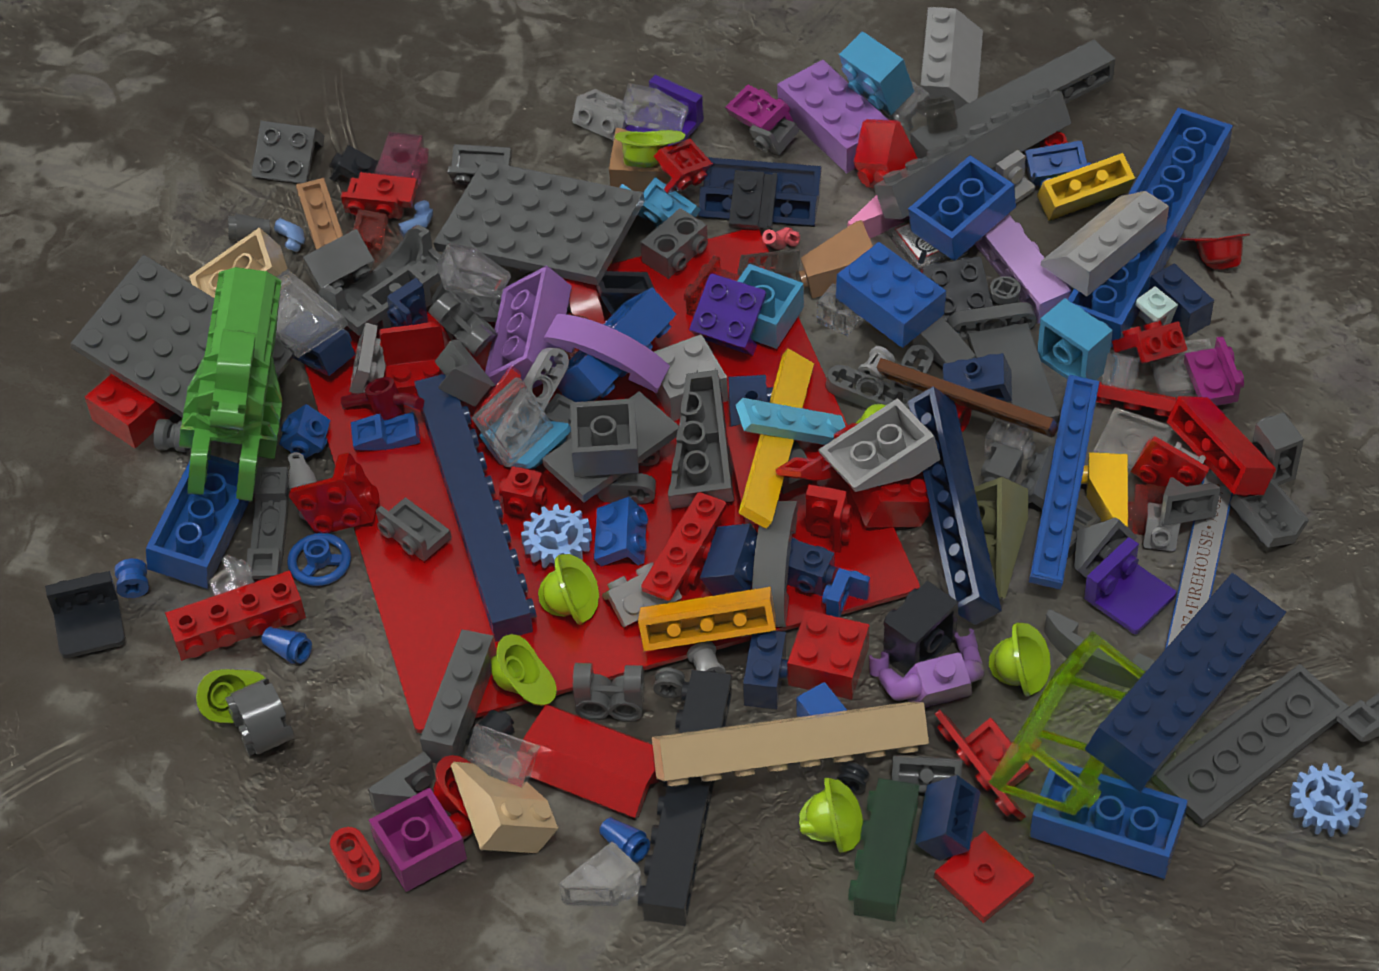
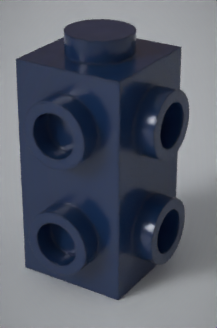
[787,537,838,596]

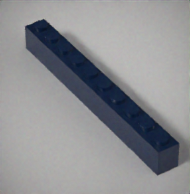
[414,374,537,642]

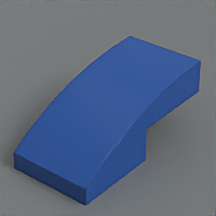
[351,412,421,450]

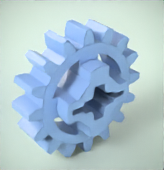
[521,504,592,568]
[1289,763,1368,837]

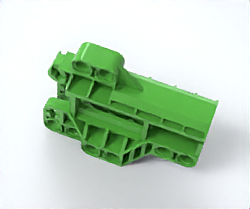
[179,267,282,501]

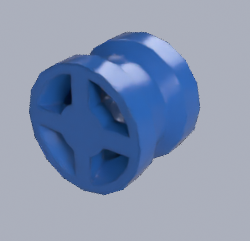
[114,558,149,598]

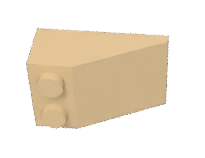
[189,227,293,298]
[451,762,558,853]

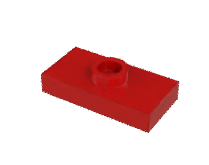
[355,172,418,208]

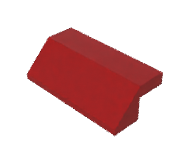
[513,704,659,818]

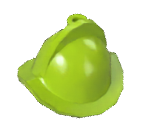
[538,554,599,625]
[989,623,1051,697]
[799,778,863,852]

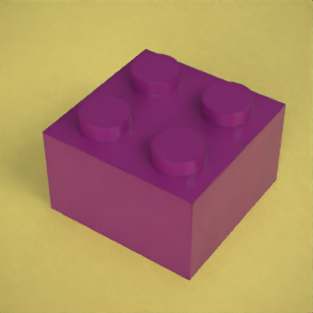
[369,788,467,892]

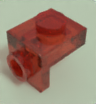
[347,209,389,252]
[1128,484,1166,535]

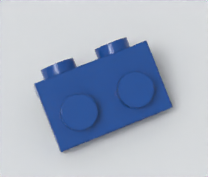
[1024,141,1091,187]
[594,496,648,566]

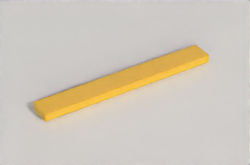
[739,349,814,529]

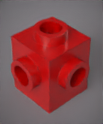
[499,466,548,519]

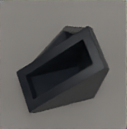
[596,271,654,315]

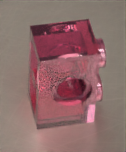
[375,132,429,186]

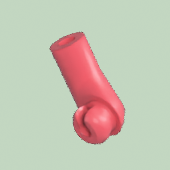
[762,227,800,250]

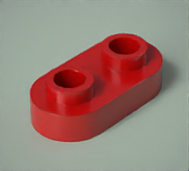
[330,827,382,890]

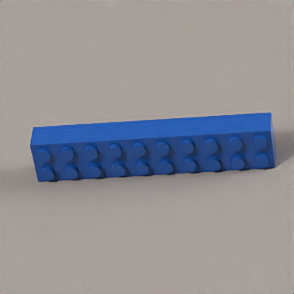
[1068,108,1233,347]

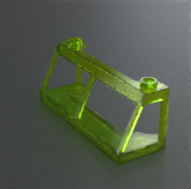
[989,631,1145,815]

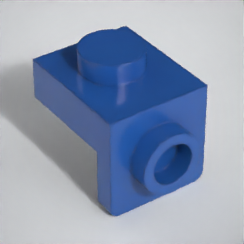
[822,568,870,618]

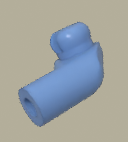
[398,200,433,237]
[274,218,305,252]

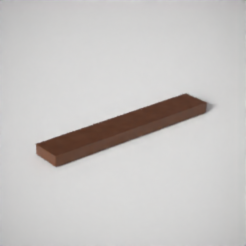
[876,358,1058,438]

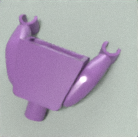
[869,629,985,708]

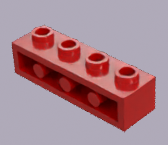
[1167,396,1276,496]
[165,570,306,661]

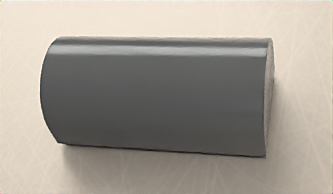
[891,755,962,792]

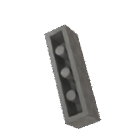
[420,629,496,763]

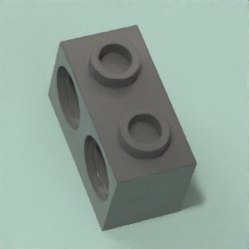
[640,208,708,279]

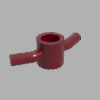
[341,377,425,420]

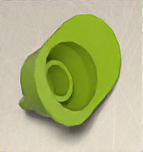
[615,130,686,168]
[491,634,557,706]
[196,669,265,723]

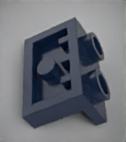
[387,278,428,328]

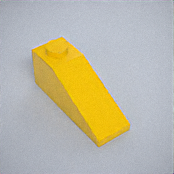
[1081,452,1128,527]

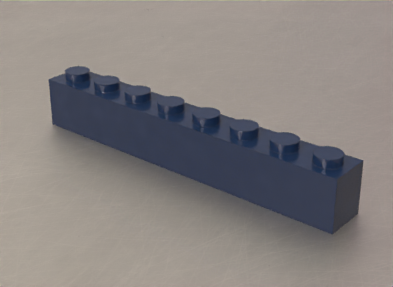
[908,386,1002,625]

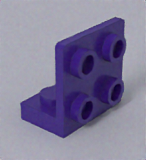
[625,75,704,146]
[689,274,767,356]
[1084,537,1176,634]

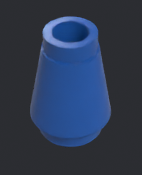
[262,627,312,664]
[599,817,650,863]

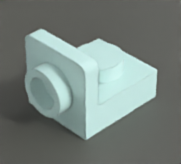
[1135,286,1178,326]

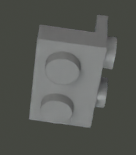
[602,562,682,628]

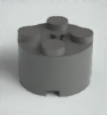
[225,677,295,756]

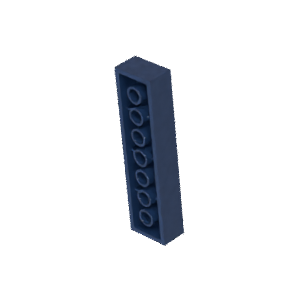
[1084,573,1287,792]

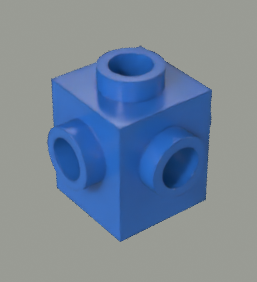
[279,404,331,459]

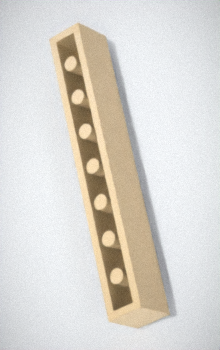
[652,701,929,786]

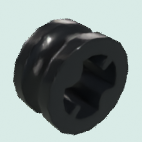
[836,763,870,794]

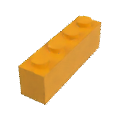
[638,587,776,651]

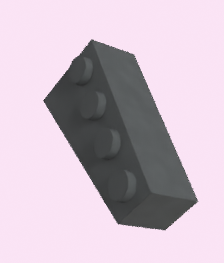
[668,370,735,509]

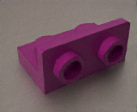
[725,84,794,131]
[1183,336,1244,405]

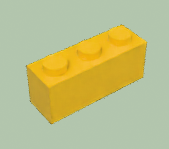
[1037,153,1135,221]

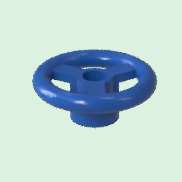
[287,533,351,586]

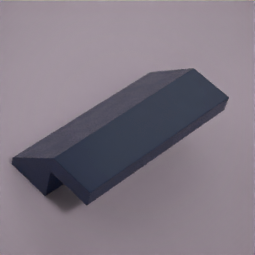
[698,157,822,225]

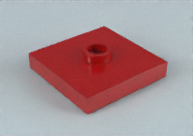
[934,830,1034,923]

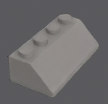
[920,7,983,112]
[1040,191,1169,296]

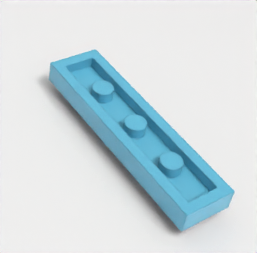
[736,398,846,445]

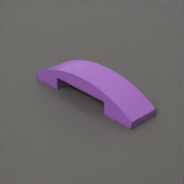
[544,314,670,393]

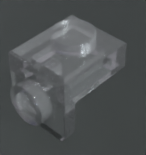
[208,555,254,596]

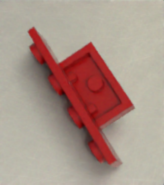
[641,492,726,601]
[935,710,1034,821]

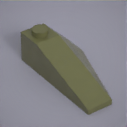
[974,477,1028,600]

